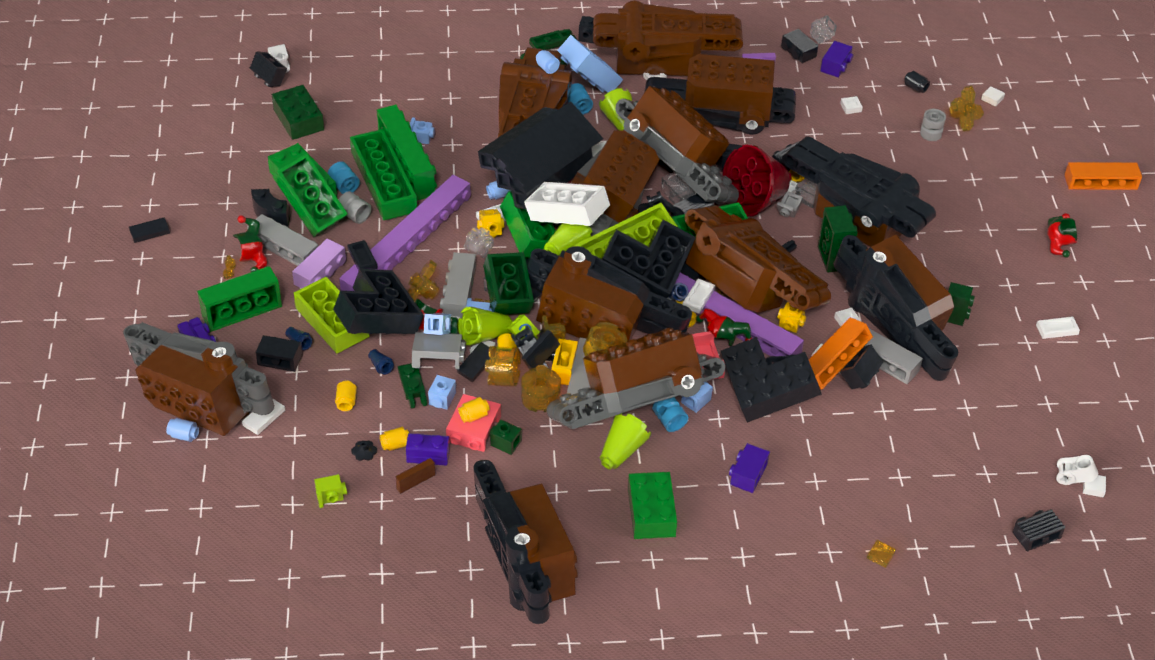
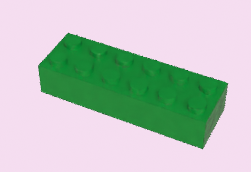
[377,104,437,201]
[350,129,417,221]

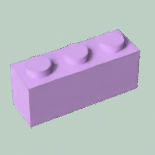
[292,239,346,288]

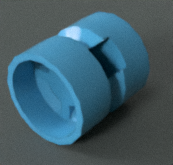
[567,83,593,115]
[328,161,360,194]
[652,397,689,432]

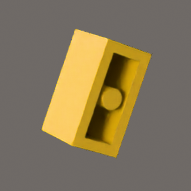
[552,339,578,385]

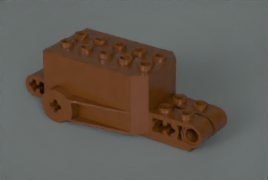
[593,1,743,76]
[498,47,573,137]
[685,205,831,313]

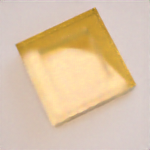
[867,540,896,568]

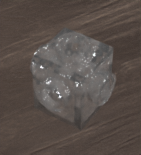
[810,15,837,44]
[463,227,494,259]

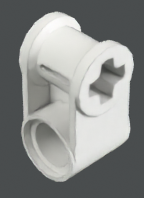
[268,44,290,73]
[1056,455,1099,485]

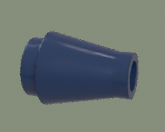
[668,283,689,301]
[285,327,312,350]
[368,349,394,375]

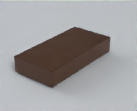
[395,458,435,494]

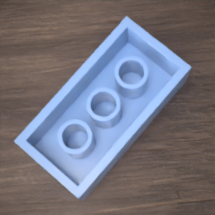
[557,35,623,93]

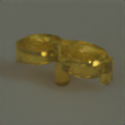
[223,255,236,279]

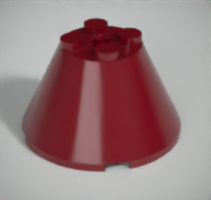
[722,144,792,217]

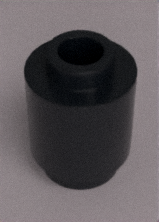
[904,71,930,93]

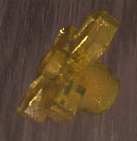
[949,86,984,131]
[407,260,439,301]

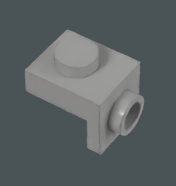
[777,191,803,218]

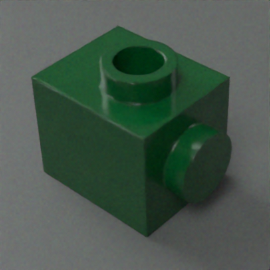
[489,420,522,455]

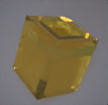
[542,316,565,340]

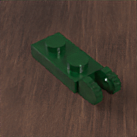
[529,29,576,50]
[397,363,427,409]

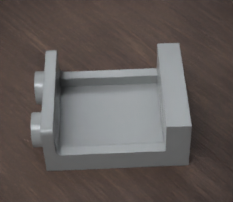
[412,332,466,369]

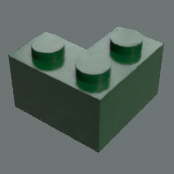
[947,282,975,326]

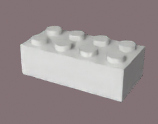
[524,182,610,226]

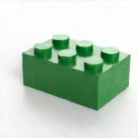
[628,472,677,539]

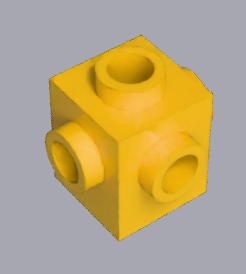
[477,208,504,238]
[777,301,806,333]

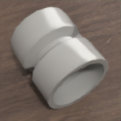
[920,109,946,141]
[339,191,371,224]

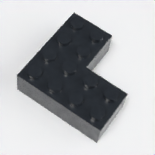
[600,220,696,298]
[333,269,424,335]
[721,337,822,423]

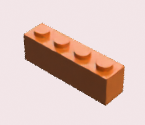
[1064,162,1142,190]
[809,317,873,390]

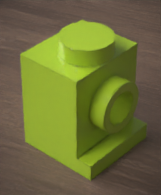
[314,474,347,508]

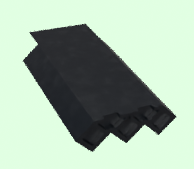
[478,101,604,209]

